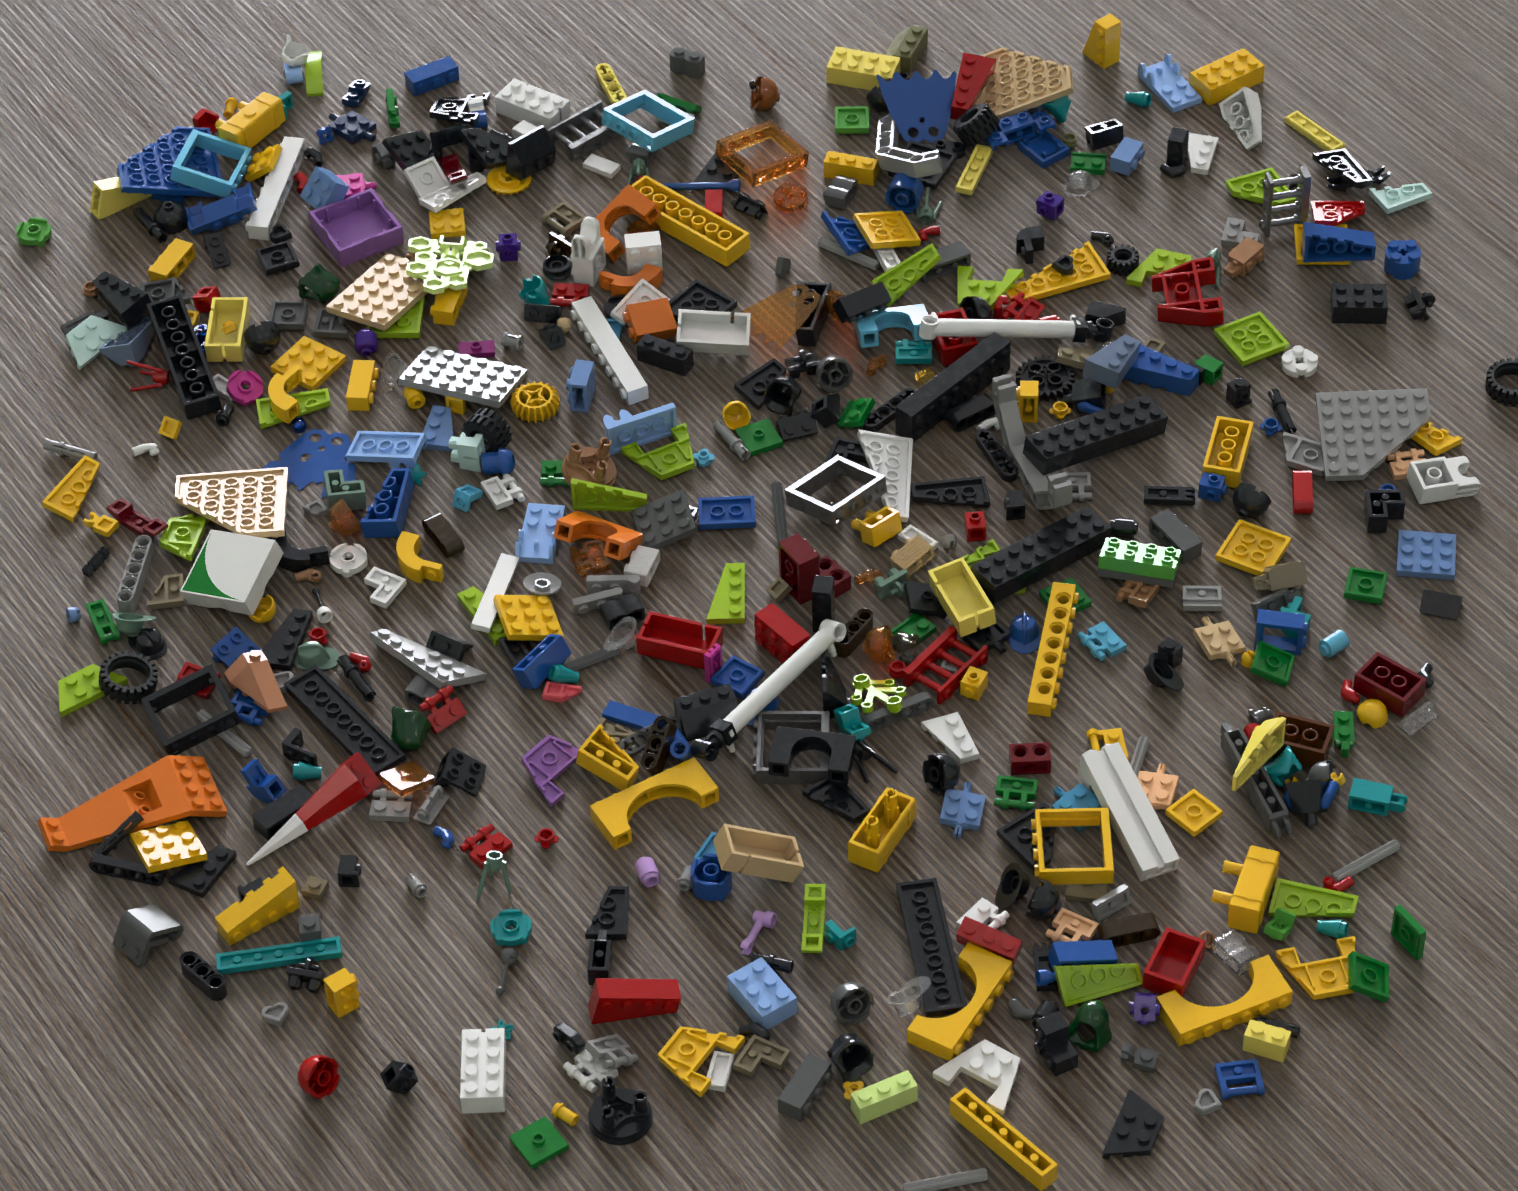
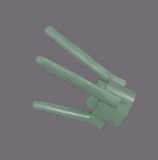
[626,158,651,186]
[915,187,943,224]
[1203,249,1221,287]
[476,851,512,900]

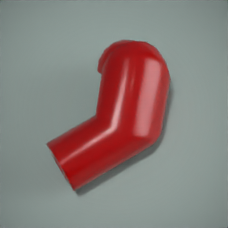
[293,172,308,194]
[918,226,940,241]
[993,295,1009,320]
[349,652,372,672]
[1341,679,1361,704]
[1323,876,1354,892]

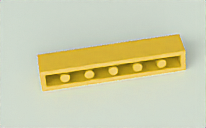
[950,1087,1058,1191]

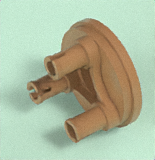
[561,437,617,486]

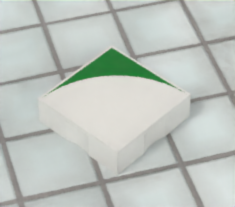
[180,529,284,615]

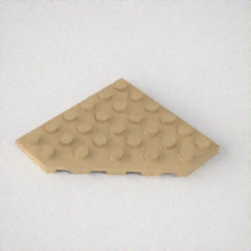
[975,47,1074,120]
[175,467,289,538]

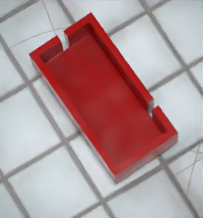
[636,611,723,669]

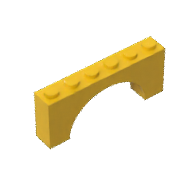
[590,757,719,850]
[907,942,1014,1061]
[1156,955,1293,1046]

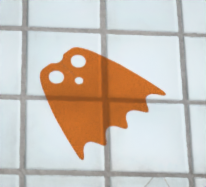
[731,284,821,351]

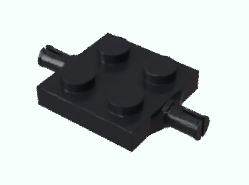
[957,619,1011,655]

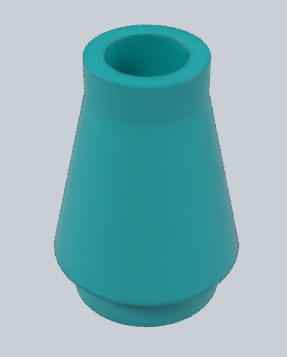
[1125,91,1152,108]
[549,664,579,684]
[292,762,321,781]
[1316,919,1349,939]

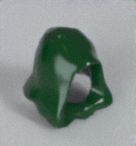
[297,263,340,303]
[391,706,431,751]
[1068,1000,1112,1052]

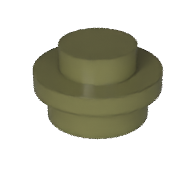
[1061,133,1078,149]

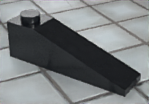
[821,651,851,718]

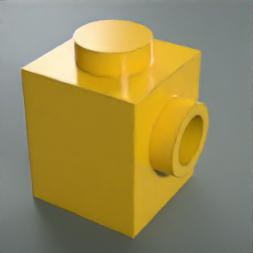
[960,666,988,701]

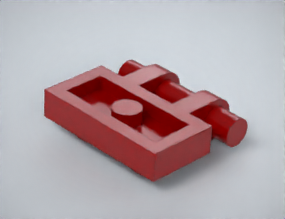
[550,283,590,308]
[1001,292,1045,320]
[419,685,467,735]
[459,824,513,869]

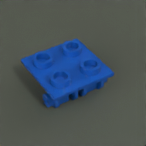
[210,626,261,668]

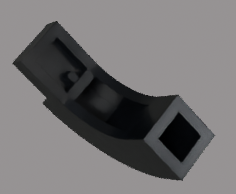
[267,531,330,573]

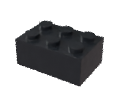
[1330,283,1388,324]

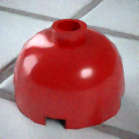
[297,1055,340,1099]

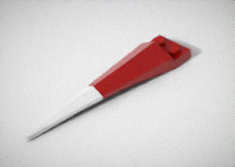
[246,752,382,865]

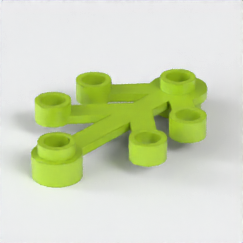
[851,674,906,713]

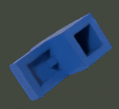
[240,759,287,803]

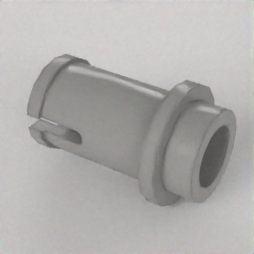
[677,865,693,892]
[404,873,428,898]

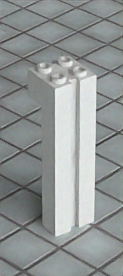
[1078,742,1180,882]

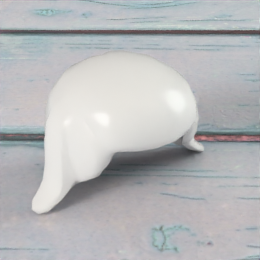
[281,34,310,67]

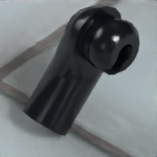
[739,1022,771,1040]

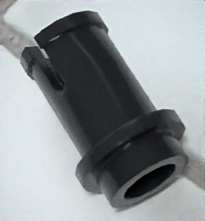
[216,404,234,426]

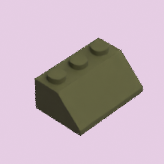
[885,25,928,74]

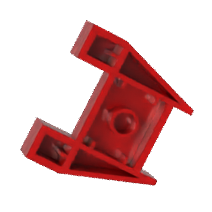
[1151,257,1224,327]

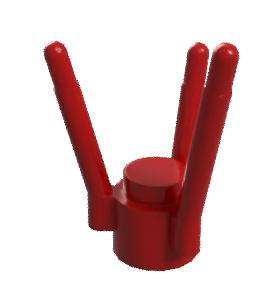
[126,360,169,391]

